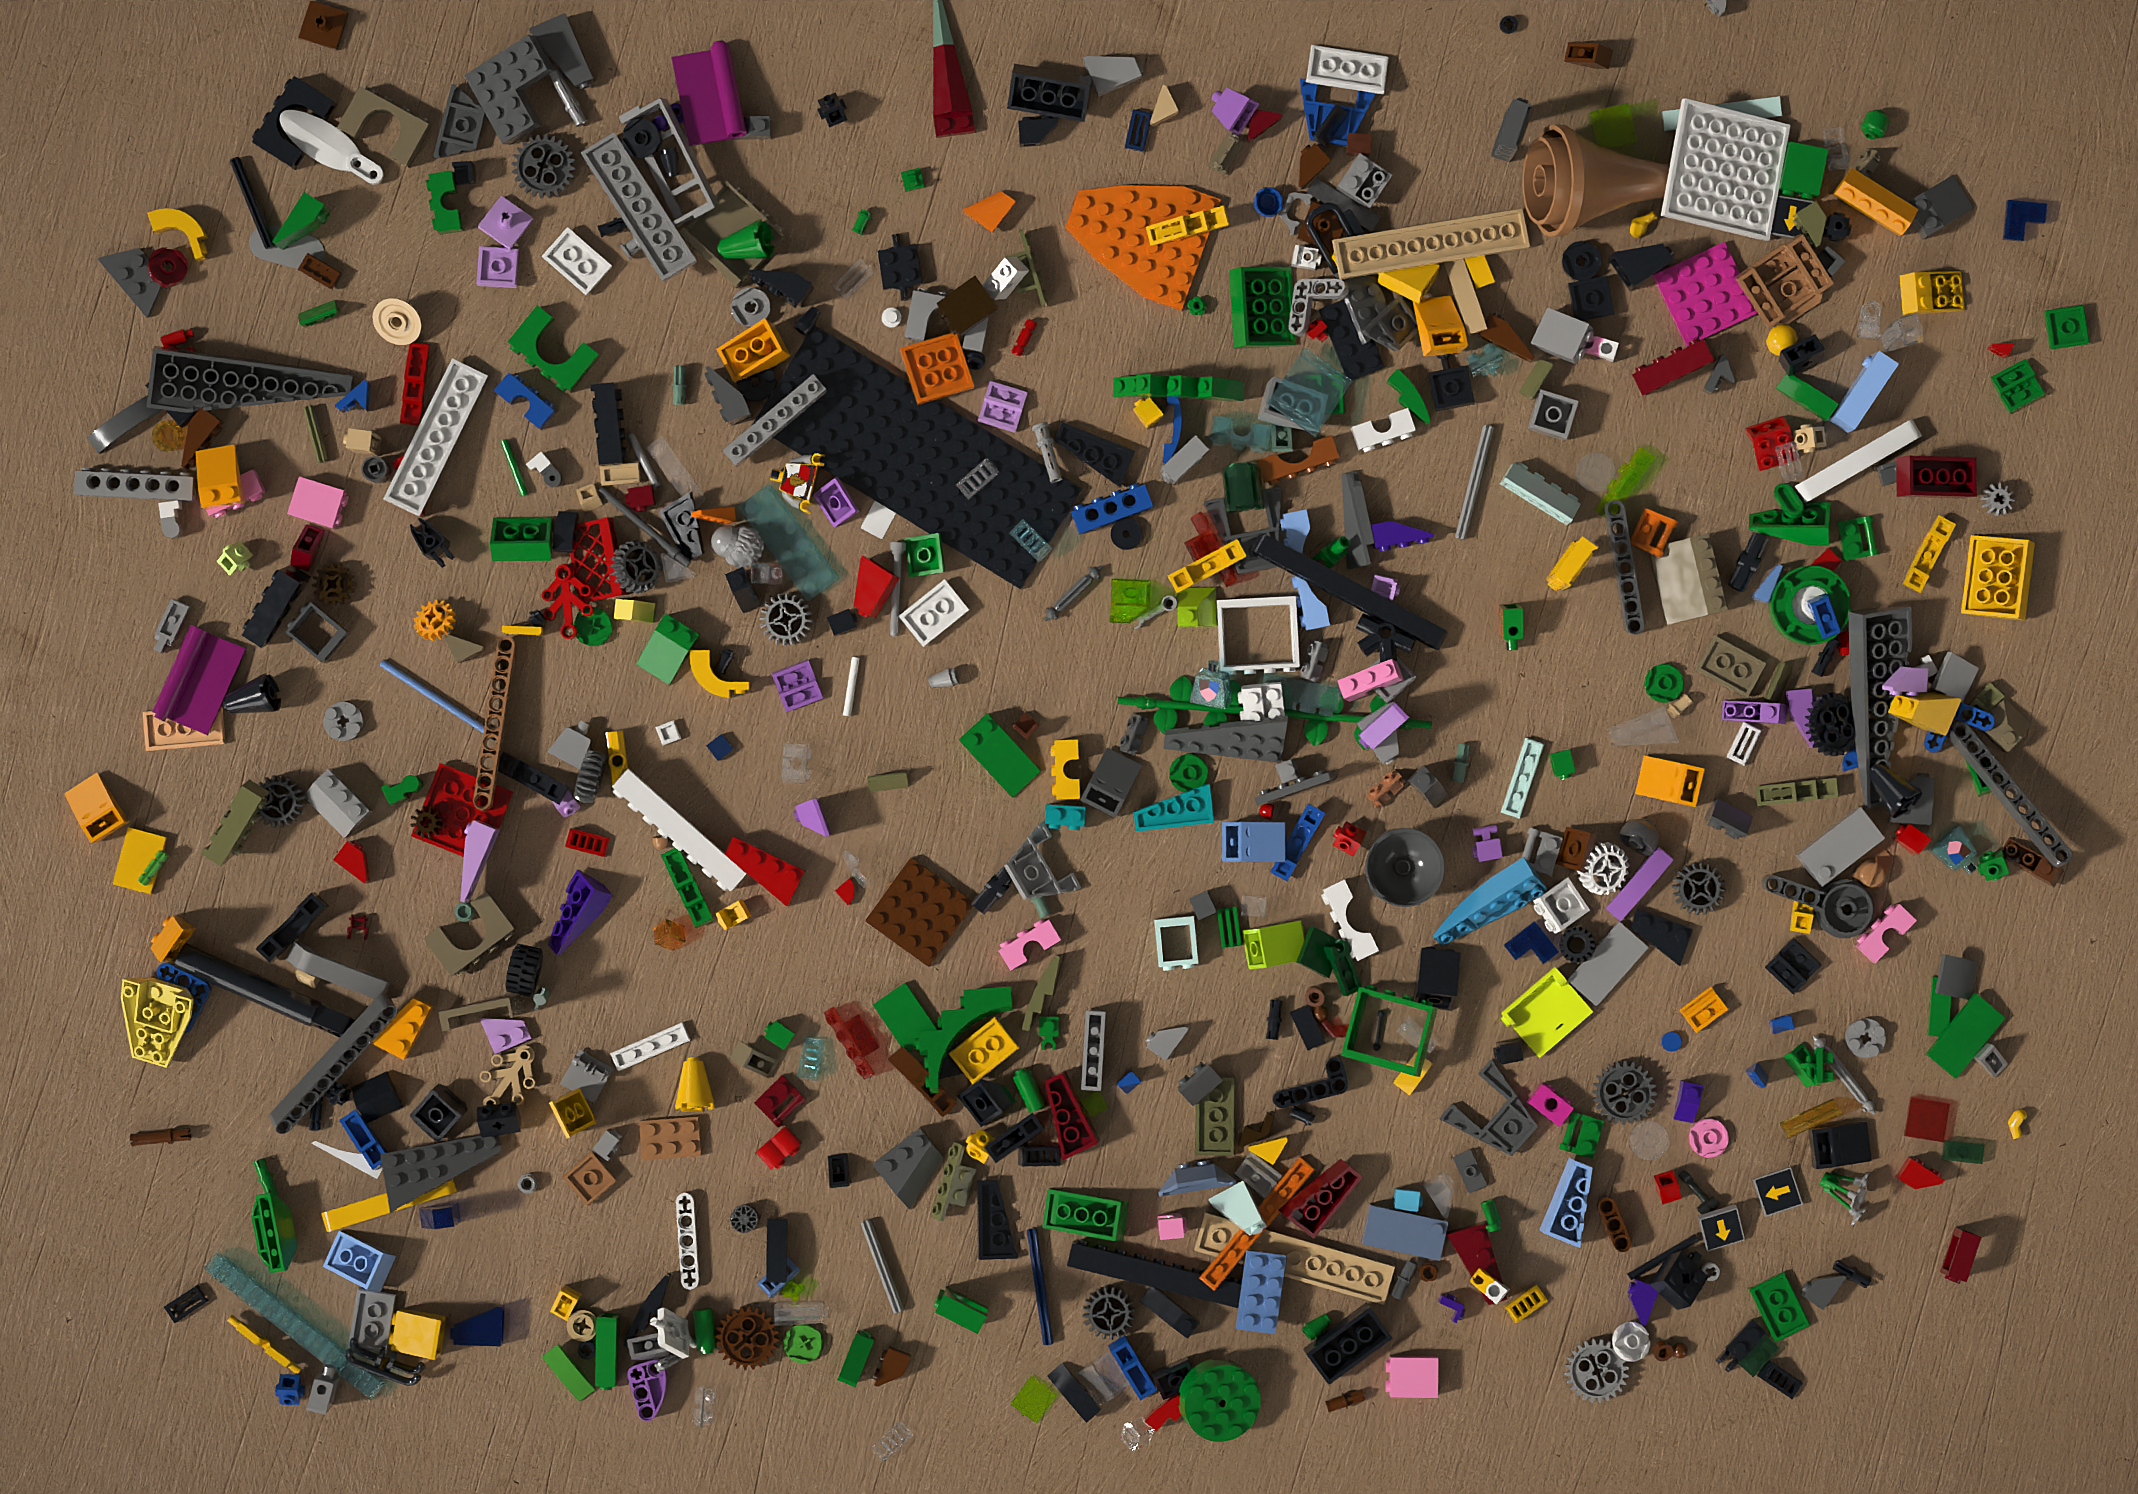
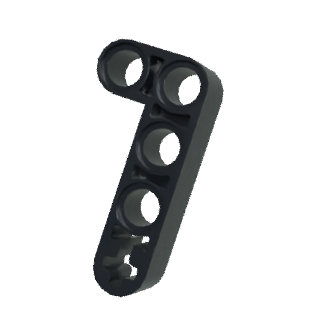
[1272,1056,1348,1108]

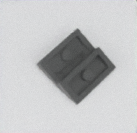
[1935,954,1978,1000]

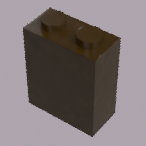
[936,276,999,337]

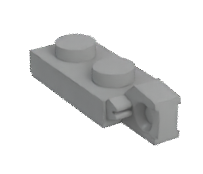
[154,598,191,653]

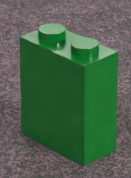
[1779,142,1828,200]

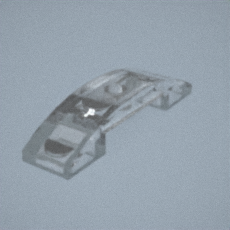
[646,436,708,508]

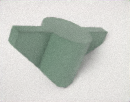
[533,986,551,1011]

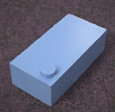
[1828,351,1899,433]

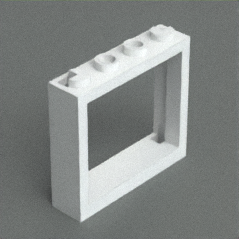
[1216,596,1300,675]

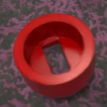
[1259,803,1274,820]

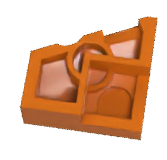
[962,191,1016,233]

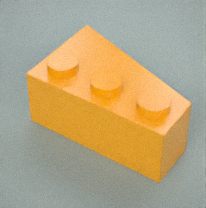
[371,997,434,1060]

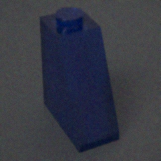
[419,1203,461,1229]
[450,1305,505,1347]

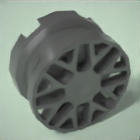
[730,1204,759,1233]

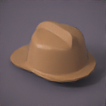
[1853,846,1891,893]

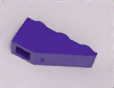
[1371,521,1434,552]

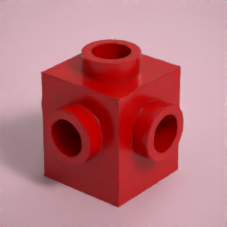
[1333,821,1366,856]

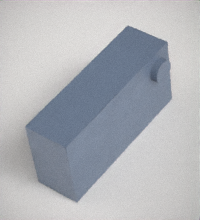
[1361,1203,1448,1261]

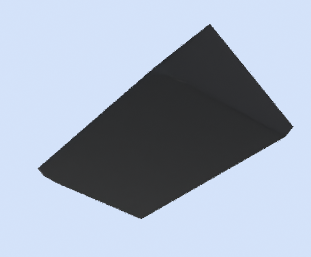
[1313,104,1347,146]

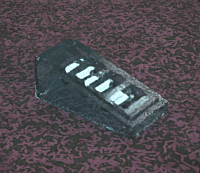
[1009,519,1052,562]
[797,1037,824,1081]

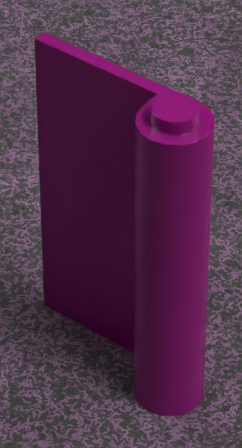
[671,40,747,146]
[152,625,246,735]

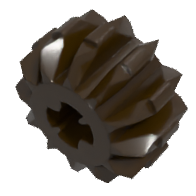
[410,806,444,839]

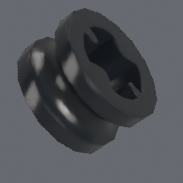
[1499,15,1518,34]
[578,1341,596,1359]

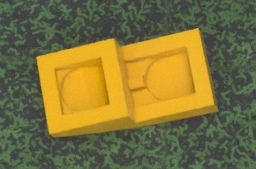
[1464,256,1495,289]
[1790,893,1814,934]

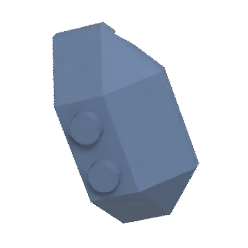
[1158,1160,1237,1197]

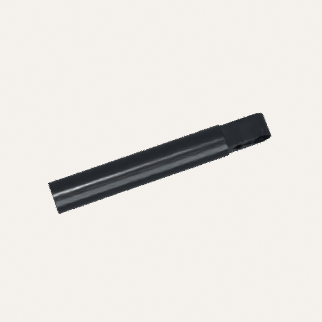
[174,943,355,1038]

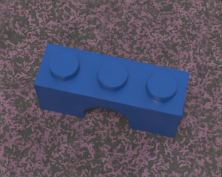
[494,373,556,430]

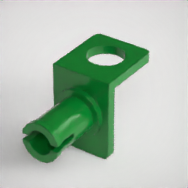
[1312,536,1350,568]

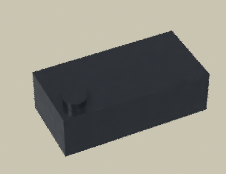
[1007,64,1092,122]
[1303,1302,1393,1385]

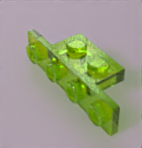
[1595,447,1655,518]

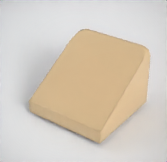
[576,483,603,512]

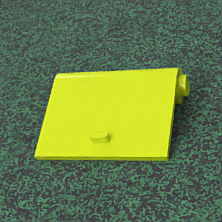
[1500,967,1593,1058]

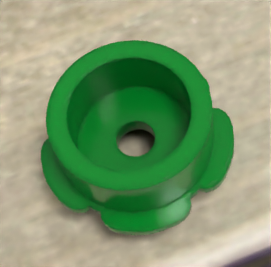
[1188,296,1207,316]

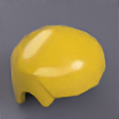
[1766,324,1798,356]

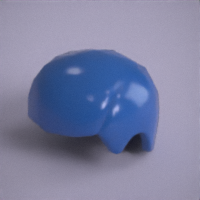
[1254,187,1283,217]

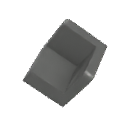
[1817,246,1845,277]
[1876,461,1896,486]
[1189,890,1216,920]

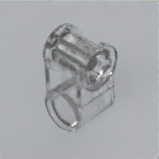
[1857,301,1882,340]

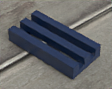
[1124,109,1152,153]

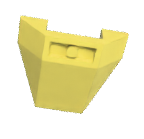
[121,978,194,1068]

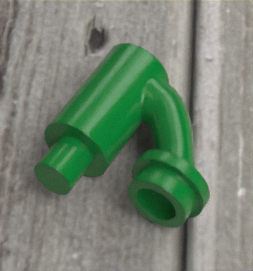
[1480,1198,1502,1232]

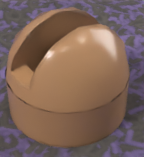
[652,835,668,850]

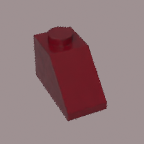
[290,524,325,572]

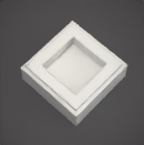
[655,720,681,746]

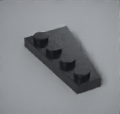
[977,1180,1018,1260]

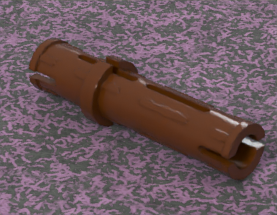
[130,1128,192,1146]

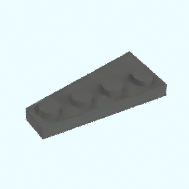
[1255,769,1337,805]

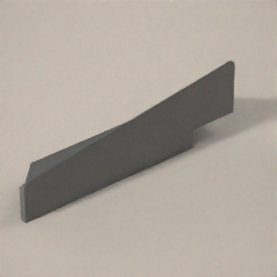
[1341,470,1374,569]

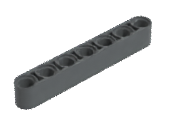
[1604,500,1644,635]

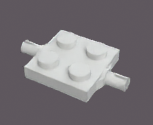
[650,1307,697,1359]

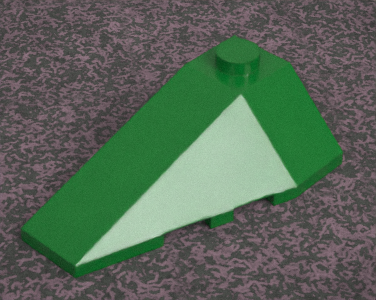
[1749,502,1831,546]

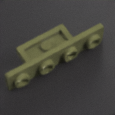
[1006,229,1049,308]
[931,1142,976,1222]

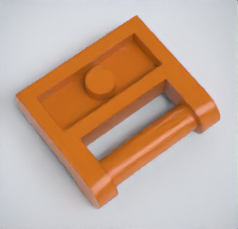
[1630,508,1678,558]

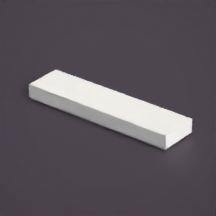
[610,1022,691,1071]

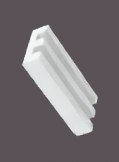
[1726,722,1762,766]

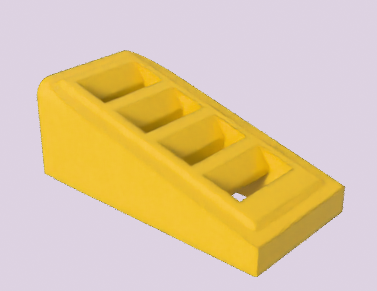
[1504,1284,1547,1323]

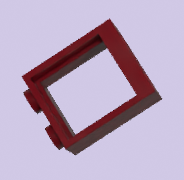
[1940,1227,1982,1284]

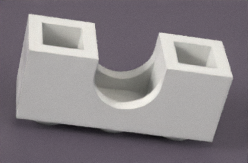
[1351,408,1416,453]

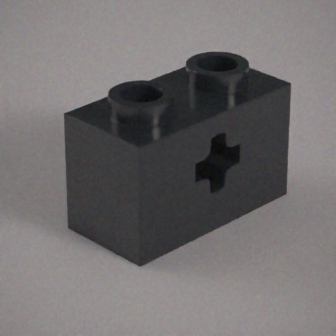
[1779,334,1825,377]
[477,1102,521,1138]

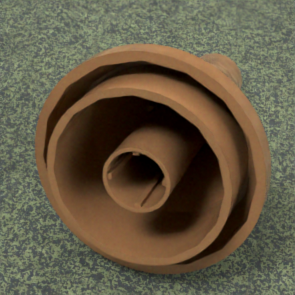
[1522,125,1670,237]

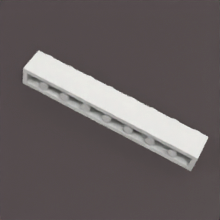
[612,768,747,891]

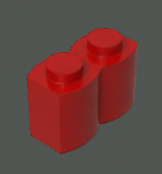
[756,1125,802,1170]

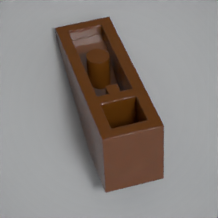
[1478,313,1534,363]

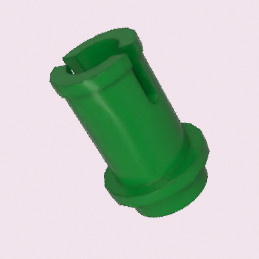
[852,209,872,236]

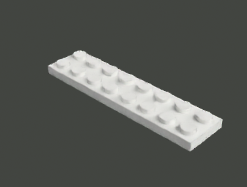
[383,358,488,516]

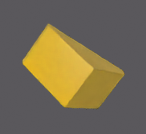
[1248,1136,1287,1165]
[550,1285,582,1321]

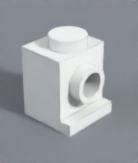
[1291,245,1322,270]

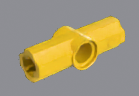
[606,730,628,791]

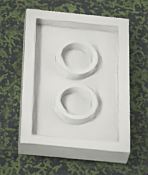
[542,227,612,296]
[899,579,969,647]

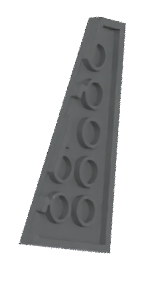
[1163,716,1288,763]
[380,1135,502,1213]

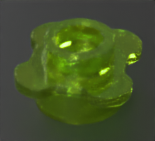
[782,1280,804,1302]

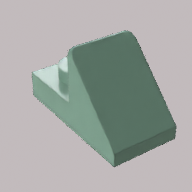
[1271,424,1292,452]

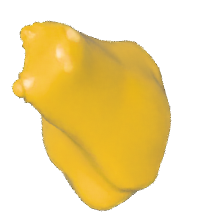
[1630,211,1657,239]

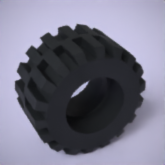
[505,943,543,997]

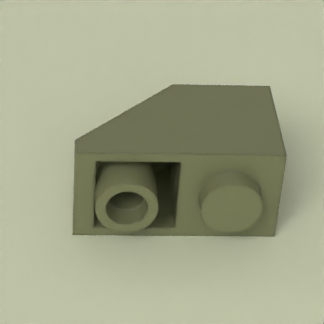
[1793,201,1827,249]

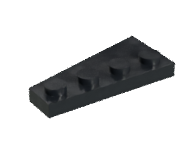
[1055,422,1135,488]

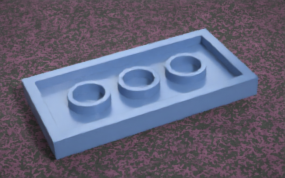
[1236,1250,1286,1334]

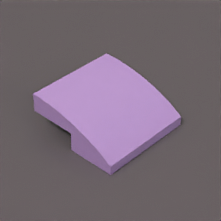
[978,381,1028,433]

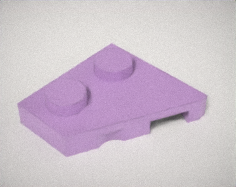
[480,1018,532,1054]

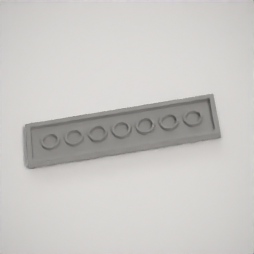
[580,132,697,283]

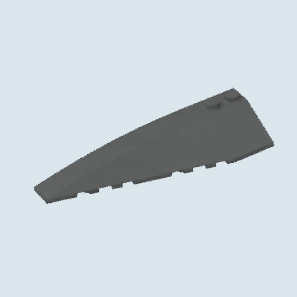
[146,346,353,413]

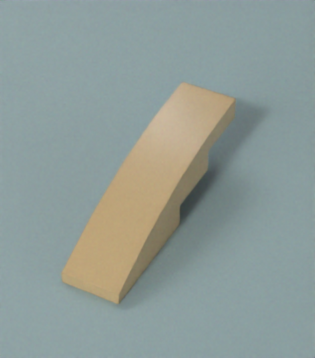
[1444,259,1487,335]

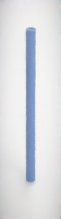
[380,660,496,741]

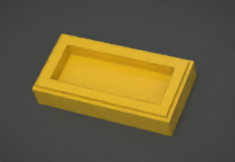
[502,625,544,636]

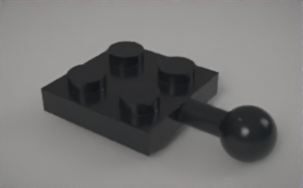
[1428,354,1475,412]

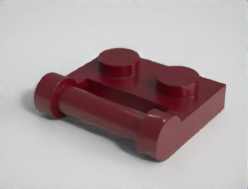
[754,1075,807,1128]

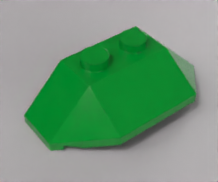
[251,1192,297,1273]

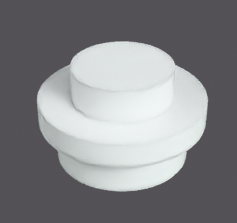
[882,308,901,328]

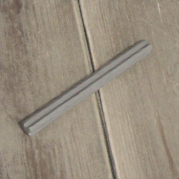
[1455,425,1494,540]

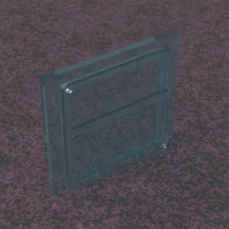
[1267,347,1352,437]

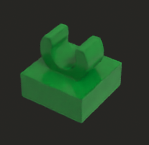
[901,168,925,192]

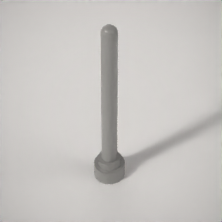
[890,542,906,637]

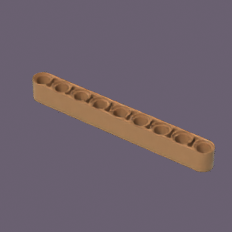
[473,636,517,811]

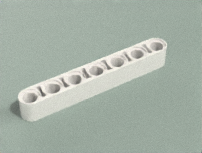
[1795,419,1922,503]

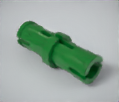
[252,1158,279,1195]

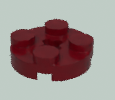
[147,247,188,288]

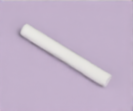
[843,657,860,717]

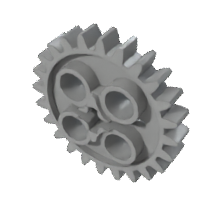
[1564,1338,1629,1403]

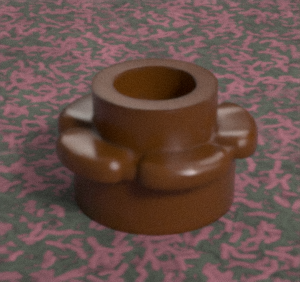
[1419,1262,1438,1282]

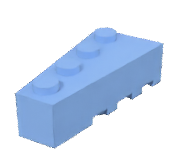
[1539,1157,1593,1248]

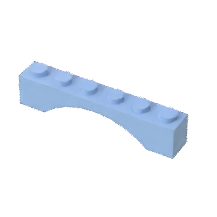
[1280,509,1330,631]

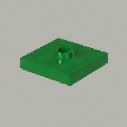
[2044,305,2090,350]

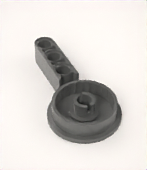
[1761,874,1874,938]

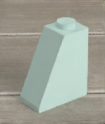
[1208,1181,1267,1236]

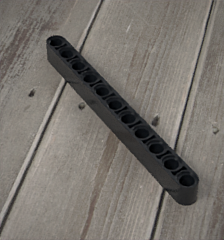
[1251,533,1448,650]

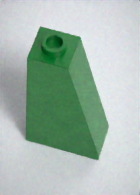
[595,1313,621,1390]

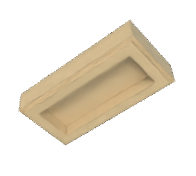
[600,463,641,486]

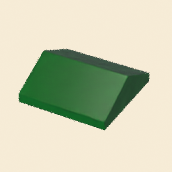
[904,533,945,577]

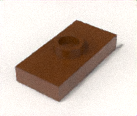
[297,253,342,290]

